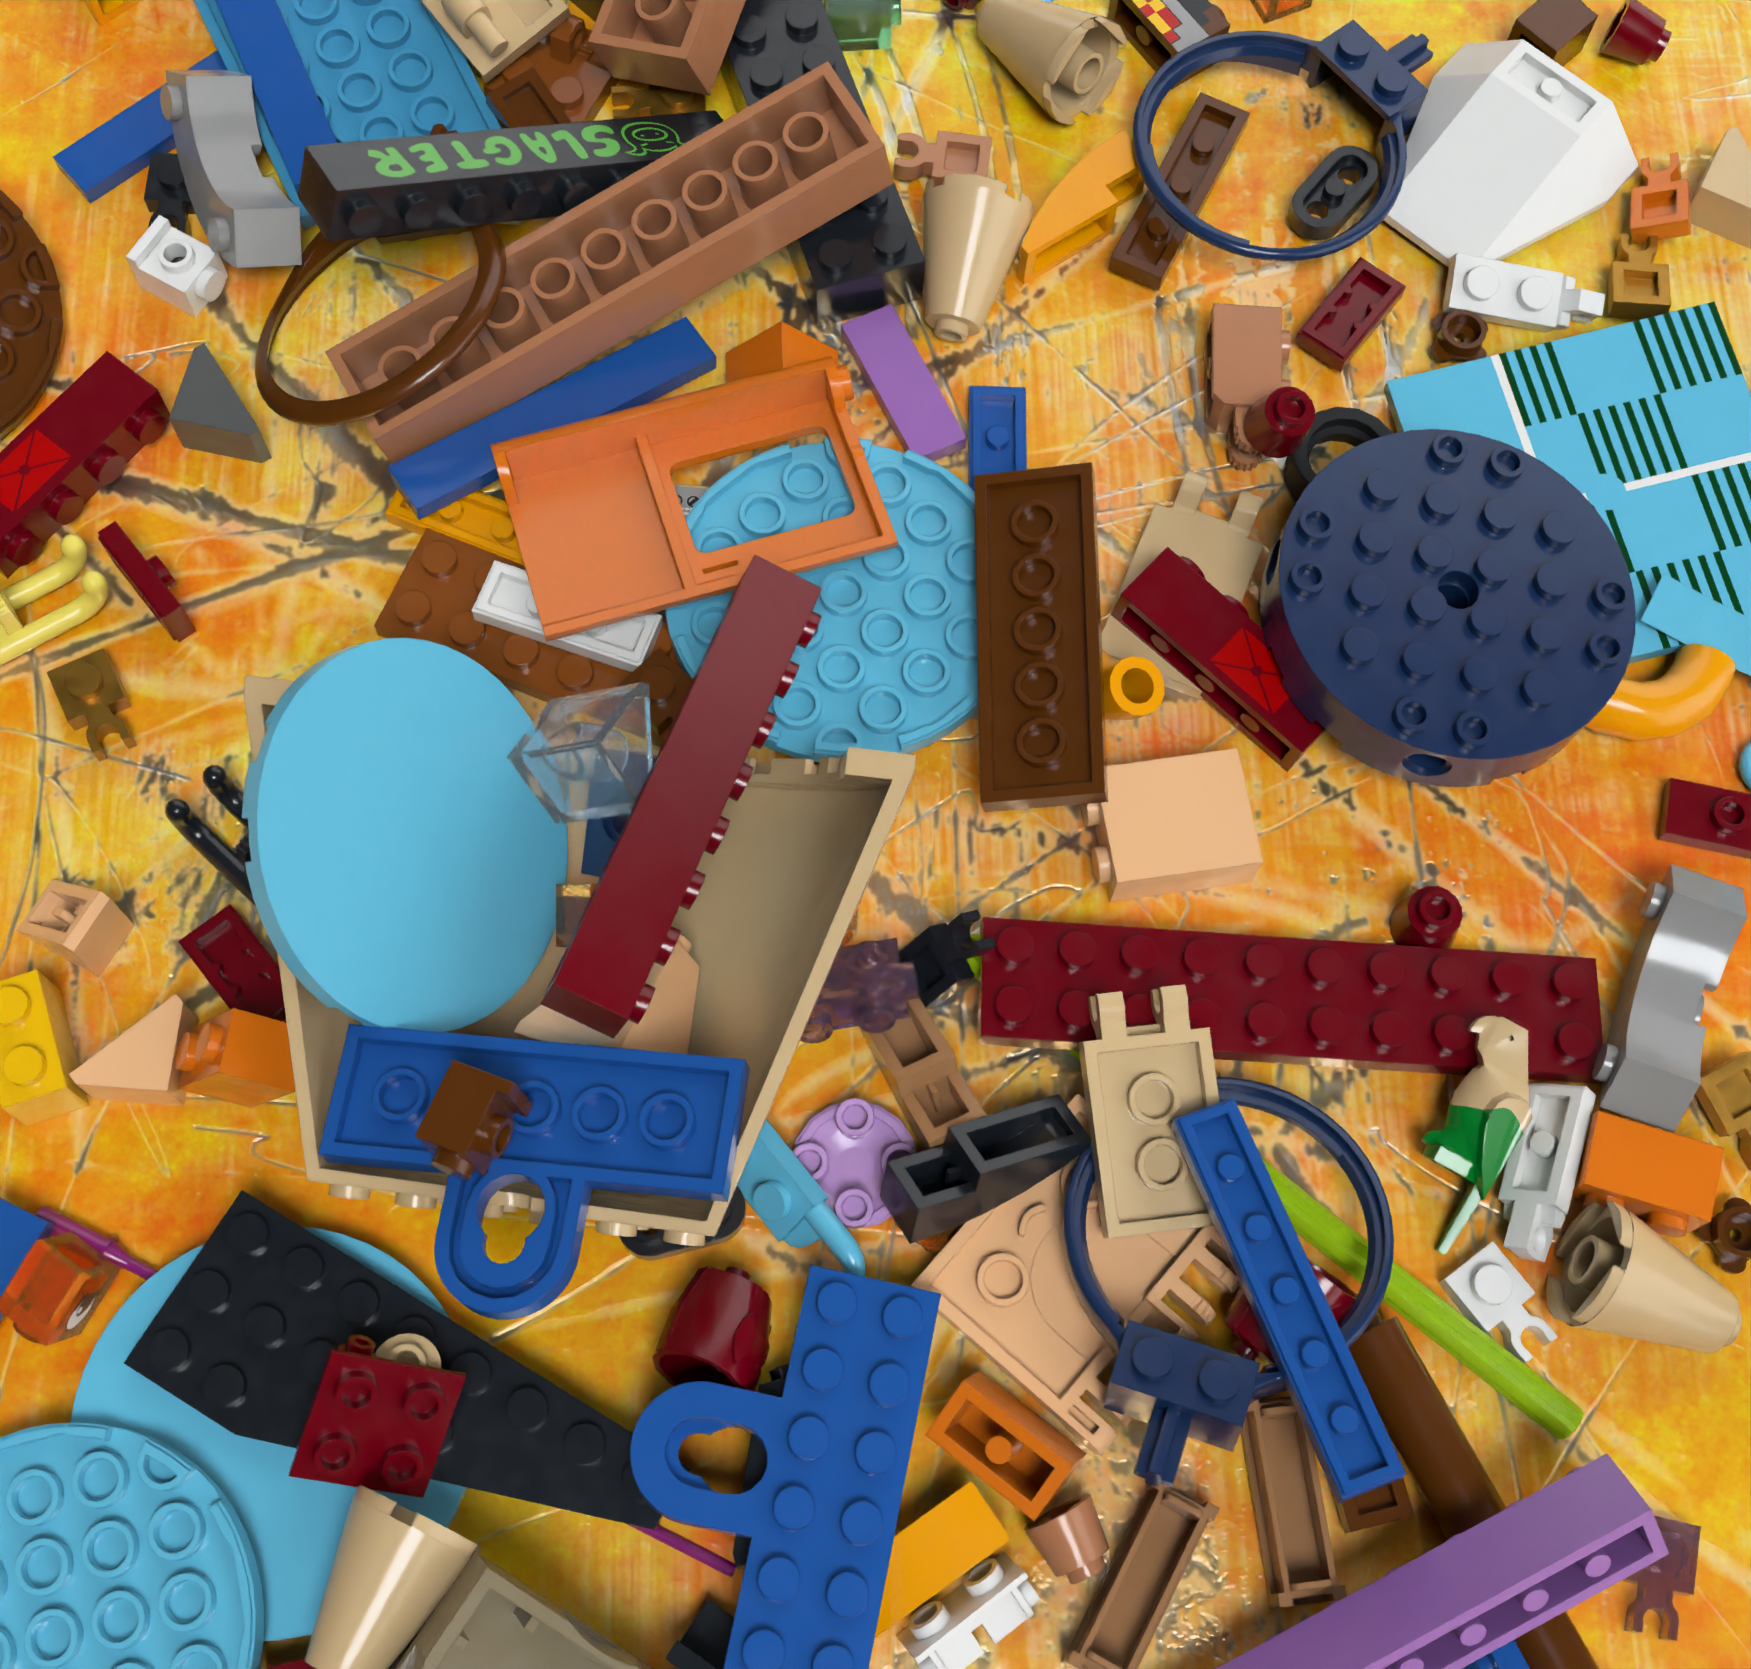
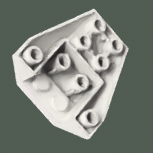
[1384,39,1639,267]

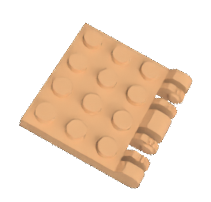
[911,1094,1241,1457]

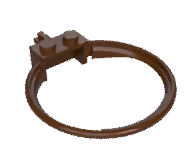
[255,124,506,427]

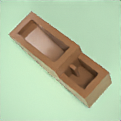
[845,969,987,1150]

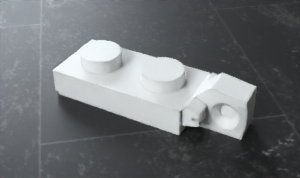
[1442,253,1605,333]
[1498,1082,1596,1262]

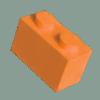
[175,1008,295,1108]
[1571,1111,1724,1237]
[925,1371,1087,1521]

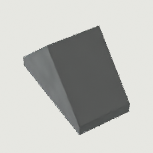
[169,343,272,463]

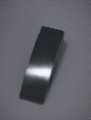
[880,1094,1092,1244]

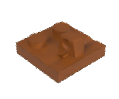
[483,14,620,123]

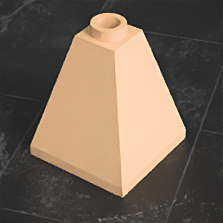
[514,934,700,1054]

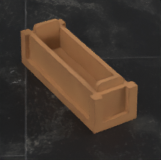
[1241,1396,1347,1609]
[1062,1484,1220,1669]

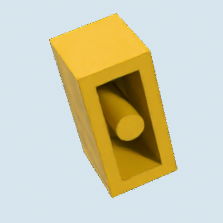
[0,969,89,1126]

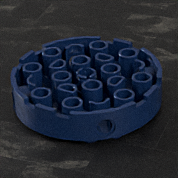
[1260,429,1636,787]

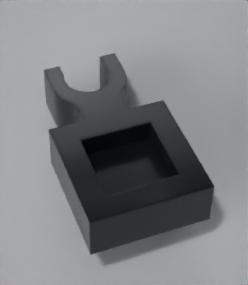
[144,153,196,237]
[894,910,996,1009]

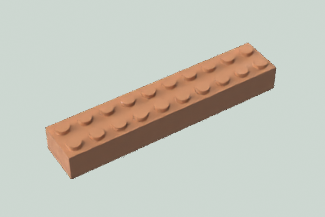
[325,61,894,464]

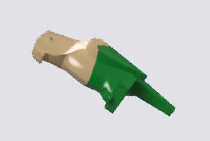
[1421,1016,1532,1255]

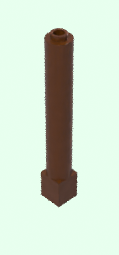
[1349,1311,1599,1669]

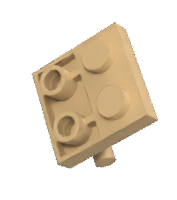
[419,0,571,83]

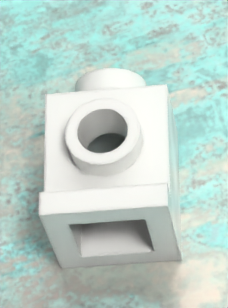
[126,215,229,318]

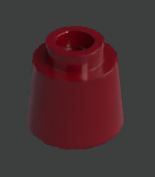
[1599,0,1672,65]
[1244,386,1315,459]
[1389,886,1463,948]

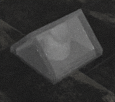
[507,682,652,824]

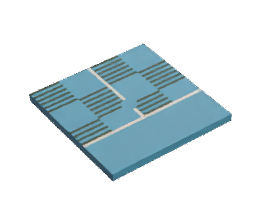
[1383,302,1751,664]

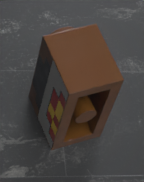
[1107,0,1230,90]

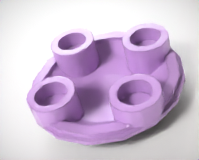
[793,1098,916,1229]

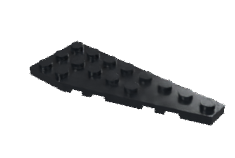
[124,1190,691,1530]

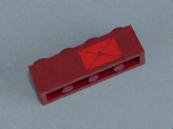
[0,351,170,579]
[1111,546,1326,772]

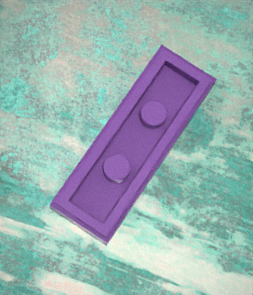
[841,304,967,461]

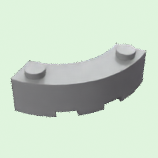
[160,70,302,268]
[1592,864,1747,1133]

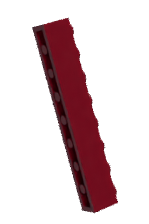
[540,555,822,1039]

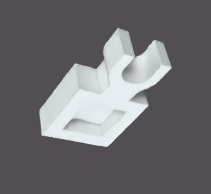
[1438,1241,1558,1364]

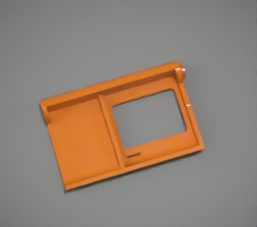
[490,356,898,642]

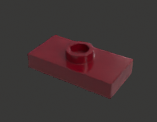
[1294,257,1406,373]
[97,521,196,642]
[1658,778,1751,859]
[178,904,286,1021]

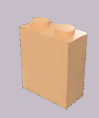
[1081,748,1263,902]

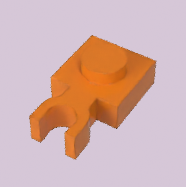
[1630,152,1691,244]

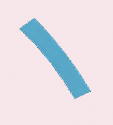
[1641,573,1751,676]

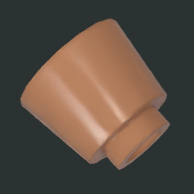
[1023,1494,1109,1584]

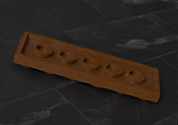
[974,462,1108,812]

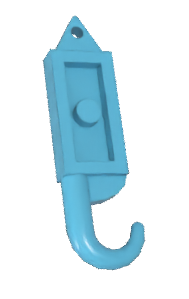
[737,1119,866,1277]

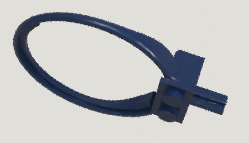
[1132,20,1433,262]
[1063,1077,1394,1487]

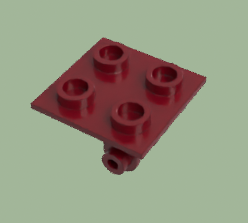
[289,1335,466,1498]

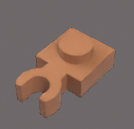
[894,131,992,186]

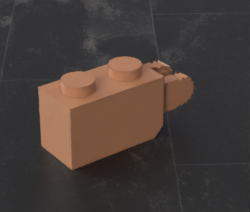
[1204,303,1291,472]

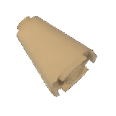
[977,0,1126,125]
[922,173,1034,342]
[1546,1200,1742,1354]
[304,1485,482,1669]

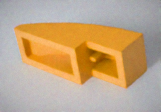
[1017,129,1145,285]
[874,1480,1011,1639]

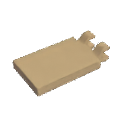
[1102,470,1264,700]
[1078,984,1220,1239]

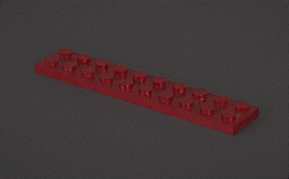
[977,917,1603,1084]

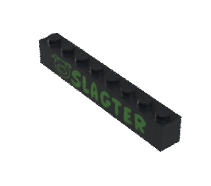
[298,110,724,242]

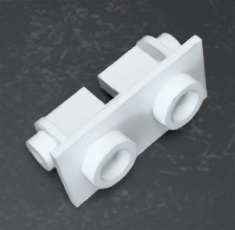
[896,1552,1040,1669]

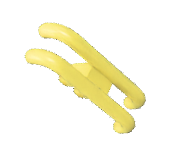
[0,534,109,666]

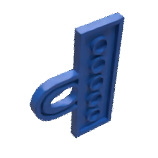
[318,1024,750,1320]
[630,1265,941,1669]

